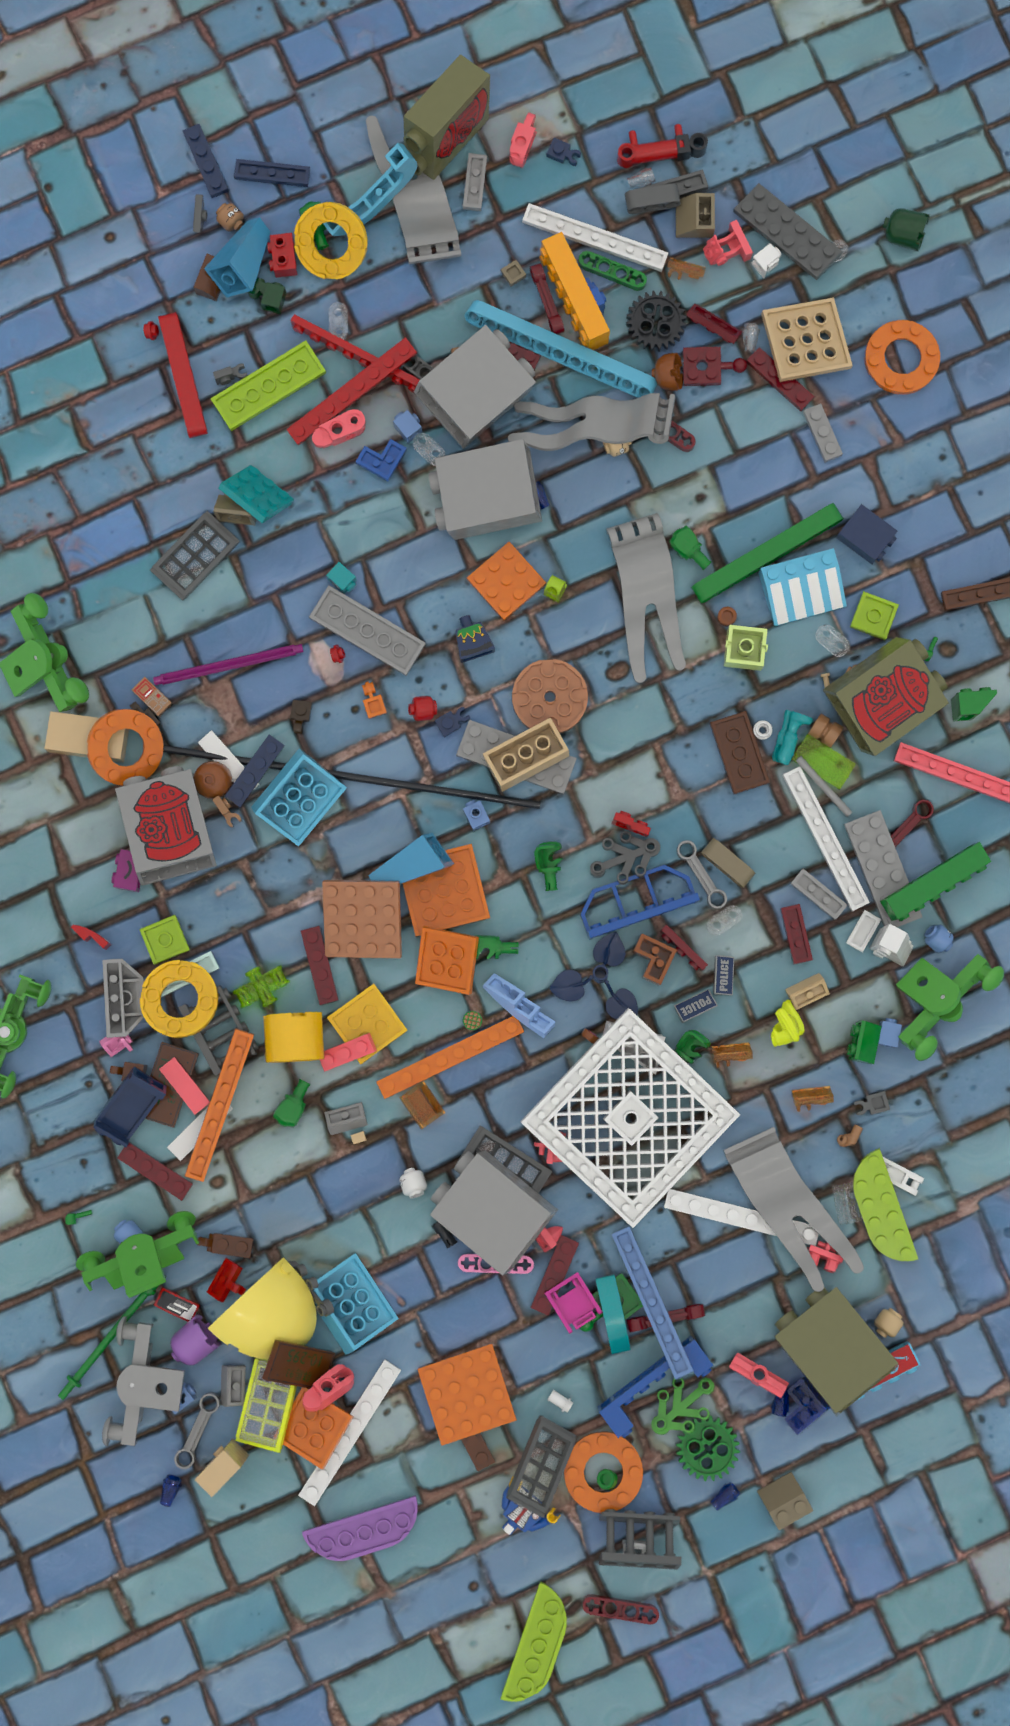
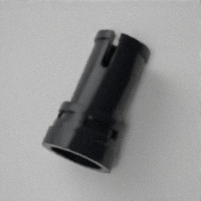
[431,1221,458,1248]

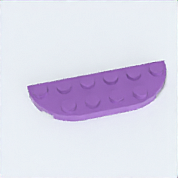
[302,1495,418,1561]

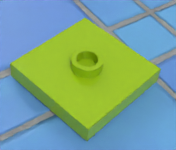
[850,591,899,640]
[139,915,190,965]

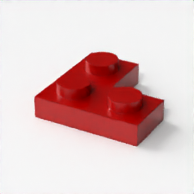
[612,811,651,837]

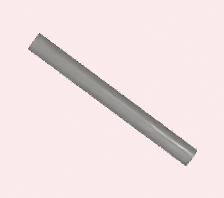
[796,756,852,817]

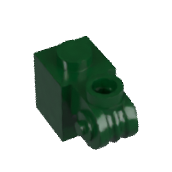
[248,277,287,314]

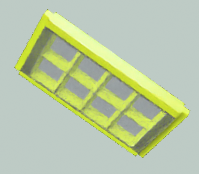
[235,1358,297,1453]

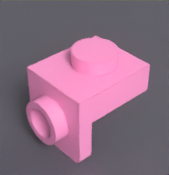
[99,1035,133,1057]

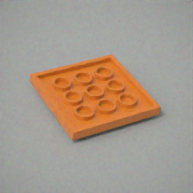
[402,844,490,937]
[417,1344,517,1446]

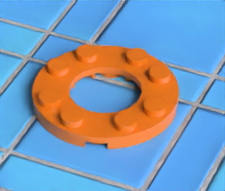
[864,320,940,395]
[87,709,163,786]
[564,1431,643,1513]

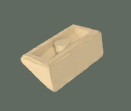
[785,973,830,1010]

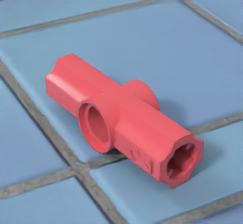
[729,1352,789,1399]

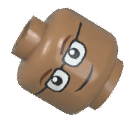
[216,203,244,232]

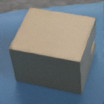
[351,1131,367,1144]

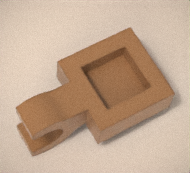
[212,795,242,828]

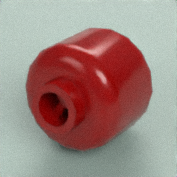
[408,696,437,721]

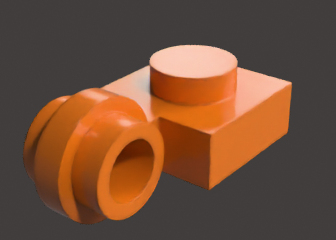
[362,681,387,719]

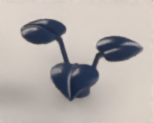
[550,932,638,1020]

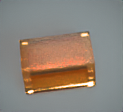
[399,1081,445,1130]

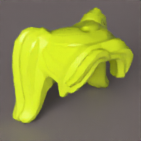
[771,1000,805,1047]

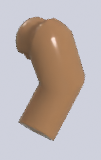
[837,1124,863,1147]

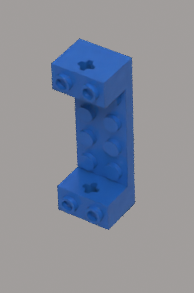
[597,1336,714,1438]

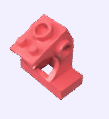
[703,220,753,266]

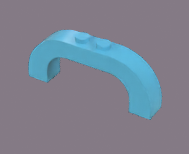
[323,143,417,236]

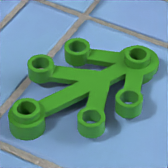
[651,1378,715,1435]

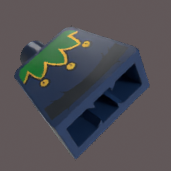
[456,615,495,663]

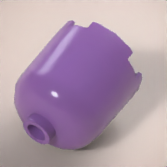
[170,1314,221,1366]

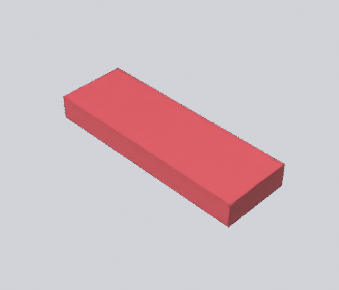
[159,1057,210,1115]

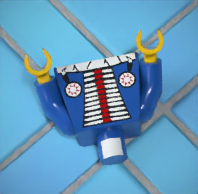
[501,1476,561,1536]

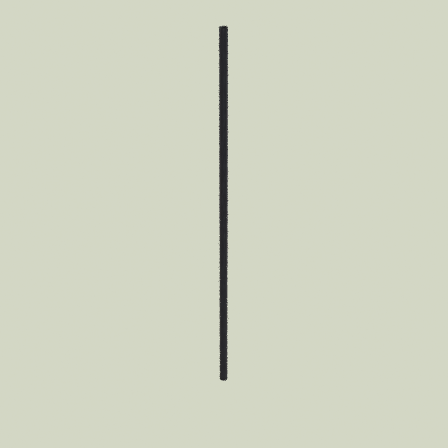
[163,745,541,809]

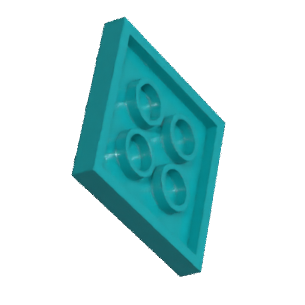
[218,465,294,523]

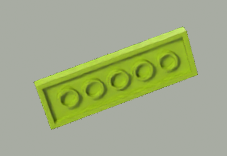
[210,340,326,431]

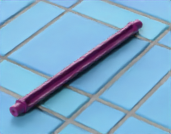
[153,644,304,685]

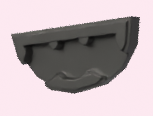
[193,194,207,233]

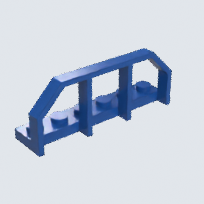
[580,865,700,940]

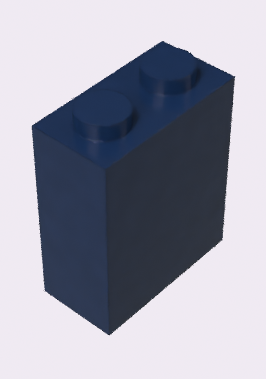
[836,504,898,564]

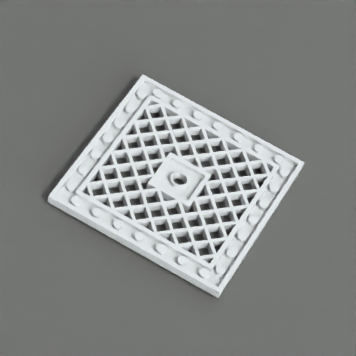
[520,1008,740,1228]

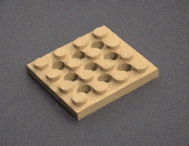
[761,298,853,382]

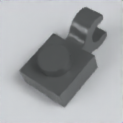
[213,363,248,385]

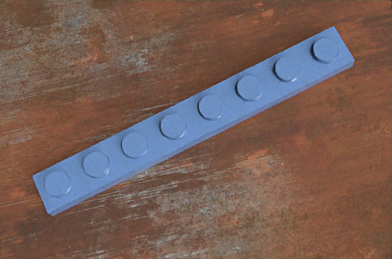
[612,1227,694,1380]

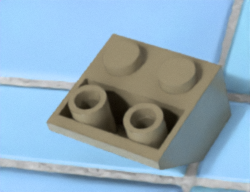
[676,193,715,238]

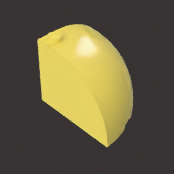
[208,1257,317,1359]

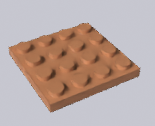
[322,880,402,958]

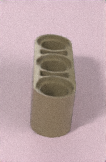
[701,838,756,888]

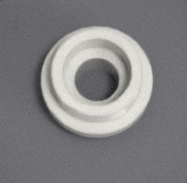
[753,721,772,740]

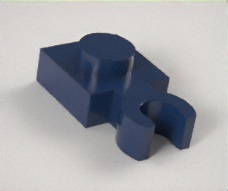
[546,137,581,166]
[434,707,470,738]

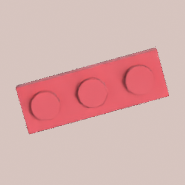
[320,1033,377,1072]

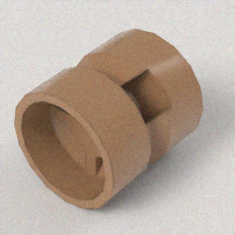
[808,713,844,748]

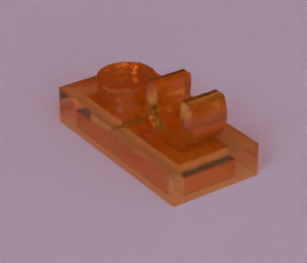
[667,258,706,280]
[711,1043,753,1068]
[791,1086,834,1112]

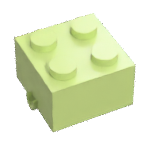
[723,625,768,671]

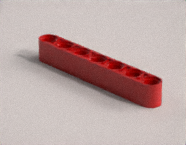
[158,312,208,438]

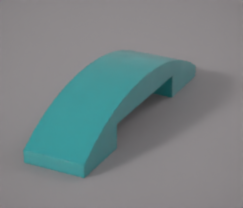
[595,1274,631,1354]

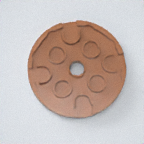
[512,659,588,734]

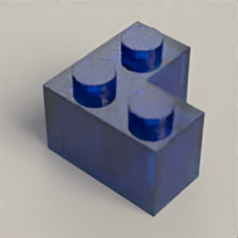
[785,1377,830,1435]

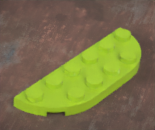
[853,1148,918,1261]
[500,1581,567,1702]

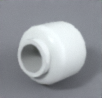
[399,1168,427,1198]

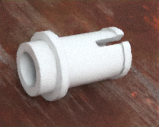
[547,1390,573,1413]

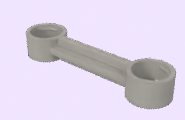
[677,840,727,909]
[174,1392,221,1469]

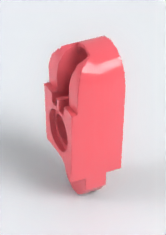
[509,112,537,168]
[312,409,366,449]
[303,1364,354,1412]

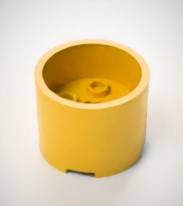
[263,1012,324,1063]

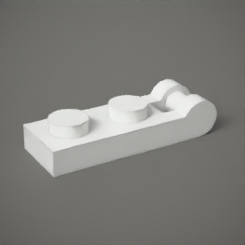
[883,1157,924,1196]

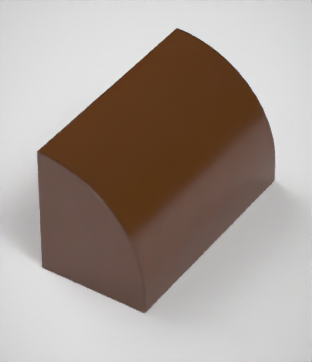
[193,254,221,301]

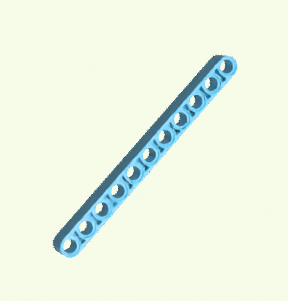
[465,300,657,398]

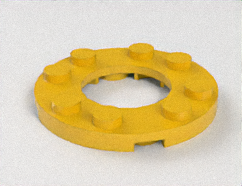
[294,202,368,279]
[140,960,218,1038]

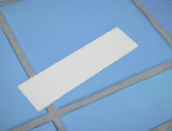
[198,730,259,789]
[167,1106,233,1161]

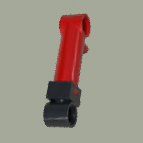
[617,124,708,168]

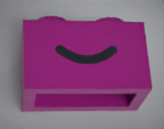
[111,849,141,893]

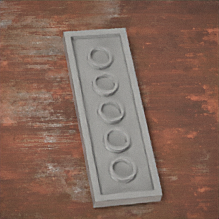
[309,585,426,676]
[456,720,577,795]
[844,810,922,927]

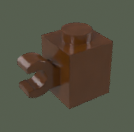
[110,1062,148,1081]

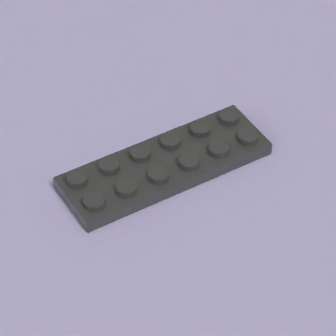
[734,183,842,280]

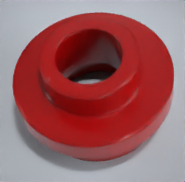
[143,321,159,340]
[330,644,345,663]

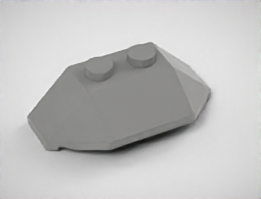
[102,959,144,1038]

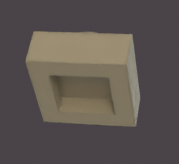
[501,260,527,287]

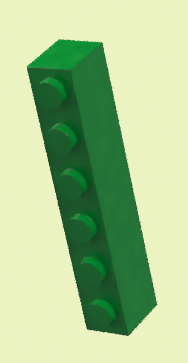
[880,842,991,922]

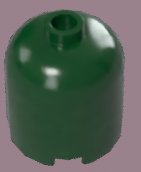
[883,208,930,252]

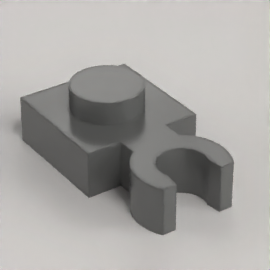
[853,1091,890,1115]

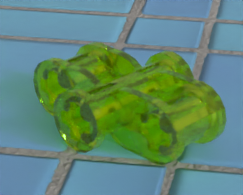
[232,965,290,1009]

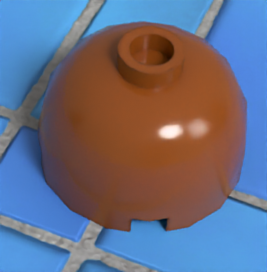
[652,353,683,391]
[193,761,232,799]

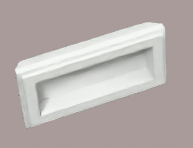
[846,910,881,953]

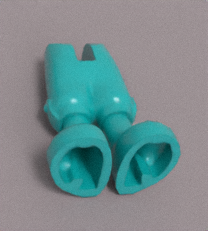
[772,710,813,765]

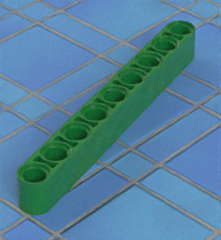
[691,503,844,604]

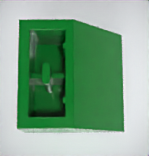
[951,687,997,722]
[846,1020,882,1065]

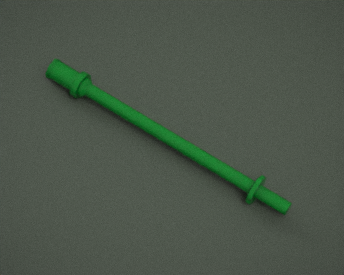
[58,1276,166,1400]

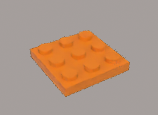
[467,541,546,621]
[415,927,479,995]
[273,1387,354,1469]

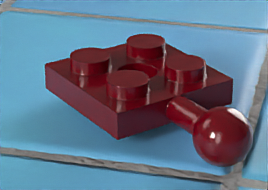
[683,347,747,386]

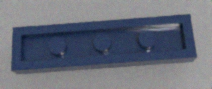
[182,124,229,198]
[234,159,310,187]
[225,734,285,807]

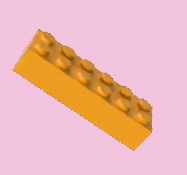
[539,232,610,350]

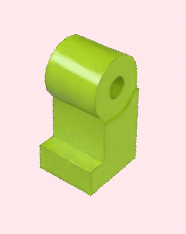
[544,575,567,603]

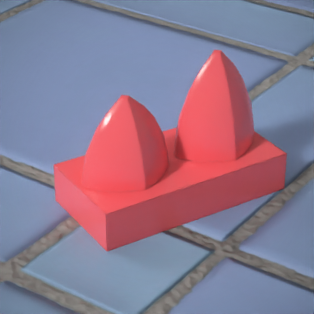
[535,1226,563,1252]

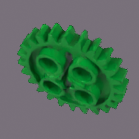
[675,1415,740,1481]

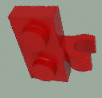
[206,1258,247,1303]

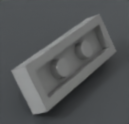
[463,153,487,211]
[803,403,843,463]
[790,869,847,920]

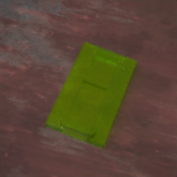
[791,734,856,790]

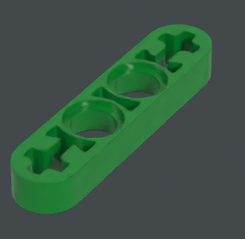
[578,251,647,291]

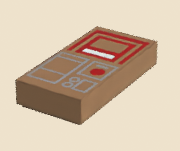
[132,677,172,717]

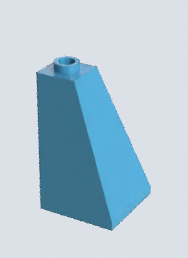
[204,217,270,298]
[368,833,454,884]

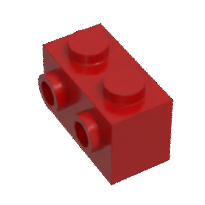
[267,233,298,278]

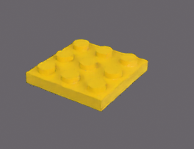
[327,984,408,1065]

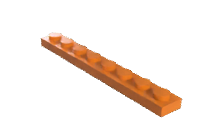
[376,1016,524,1099]
[185,1028,254,1182]

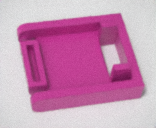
[544,1272,603,1334]

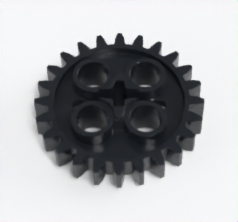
[626,290,687,352]

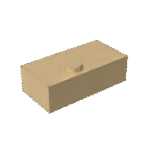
[44,711,129,762]
[483,718,569,792]
[195,1439,249,1497]

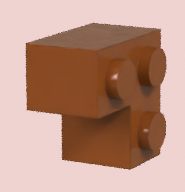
[633,933,677,986]

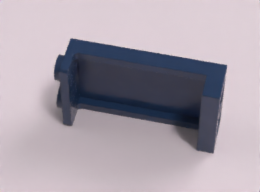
[93,1067,167,1147]

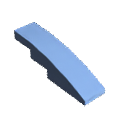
[483,973,555,1038]

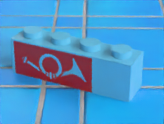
[856,1341,921,1401]

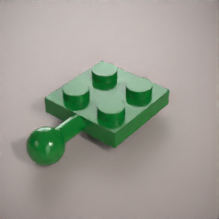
[580,1273,643,1332]

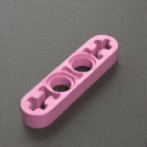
[458,1254,534,1274]

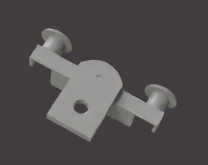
[102,1316,185,1446]

